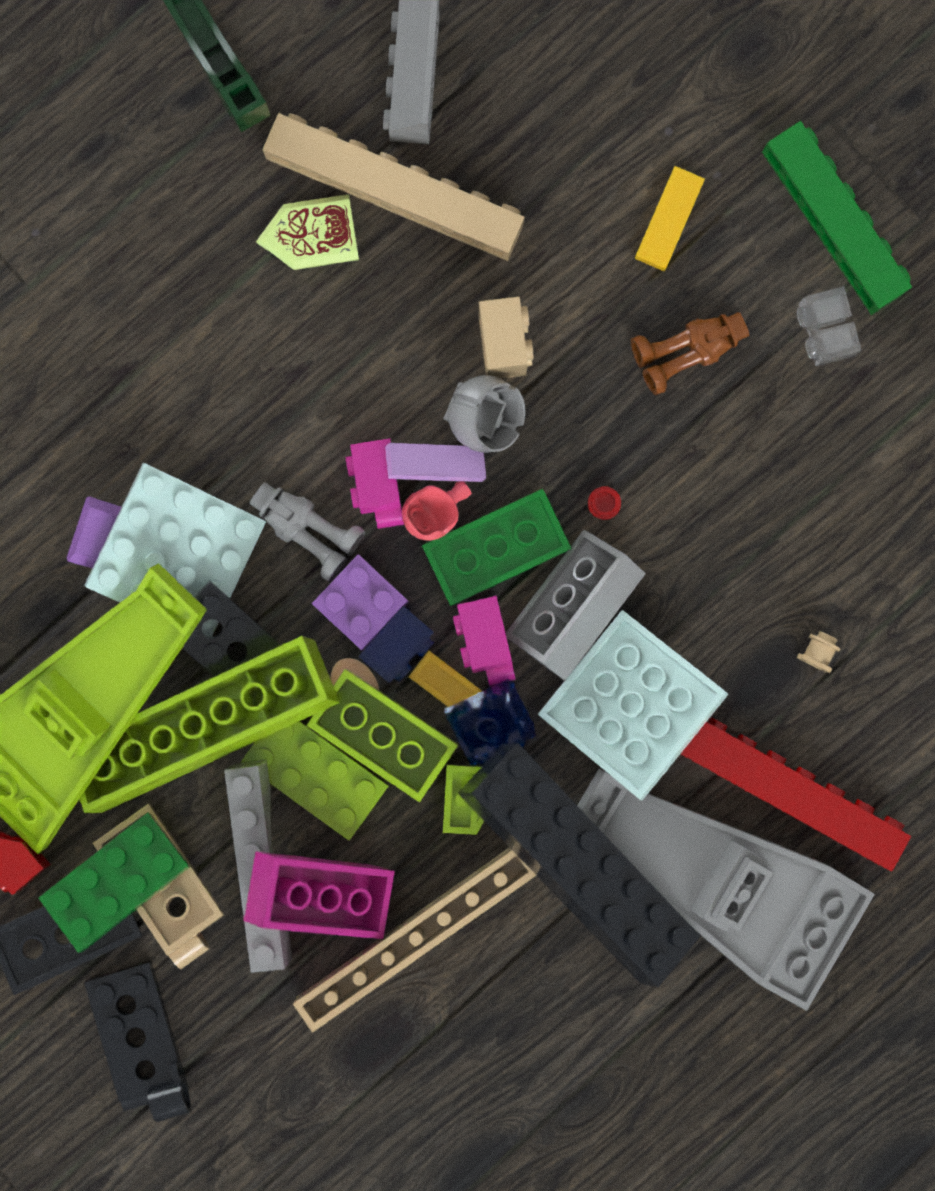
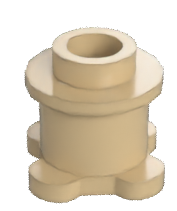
[797,631,840,673]

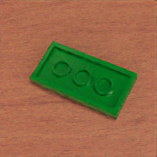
[422,489,572,607]
[38,812,191,953]

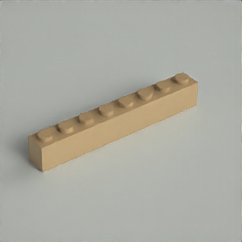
[262,113,525,261]
[293,847,536,1033]

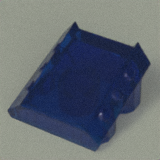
[444,679,536,766]

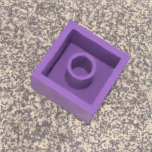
[312,554,409,650]

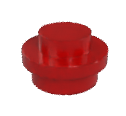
[588,486,621,520]

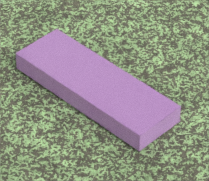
[385,443,486,482]

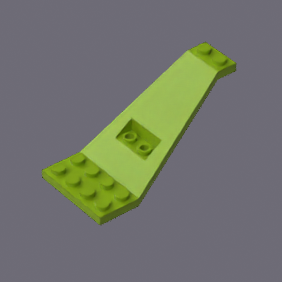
[0,563,207,854]

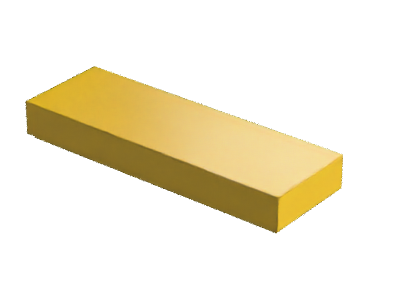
[634,166,705,272]

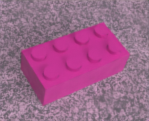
[244,851,395,939]

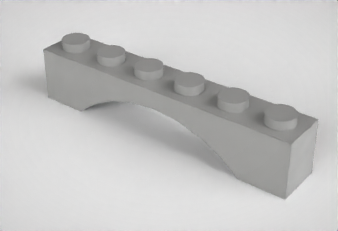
[224,760,292,973]

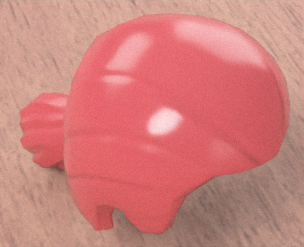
[402,481,472,541]

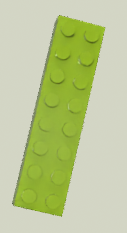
[80,636,340,813]

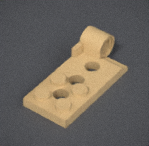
[92,804,224,969]

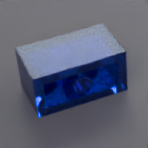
[359,606,435,683]

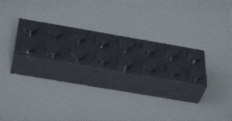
[458,743,700,988]

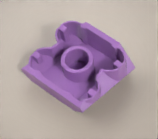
[67,496,122,568]

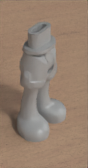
[250,482,365,582]

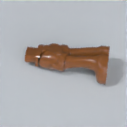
[631,312,749,395]

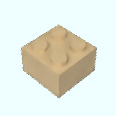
[478,297,534,378]

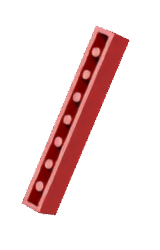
[681,717,911,872]

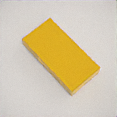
[409,650,482,717]

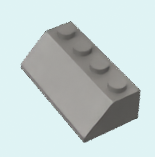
[383,0,440,144]
[505,530,646,681]

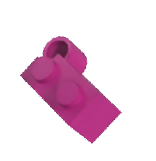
[346,438,404,529]
[453,596,515,686]

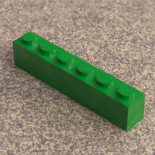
[762,121,912,316]

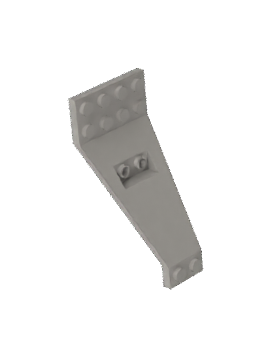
[577,769,875,1011]

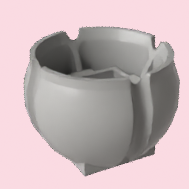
[443,375,525,453]

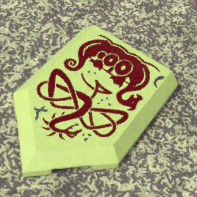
[256,194,359,270]

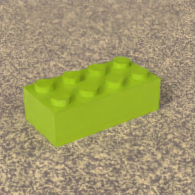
[306,669,458,802]

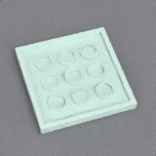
[84,463,266,637]
[538,610,728,800]

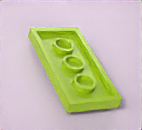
[241,721,389,841]

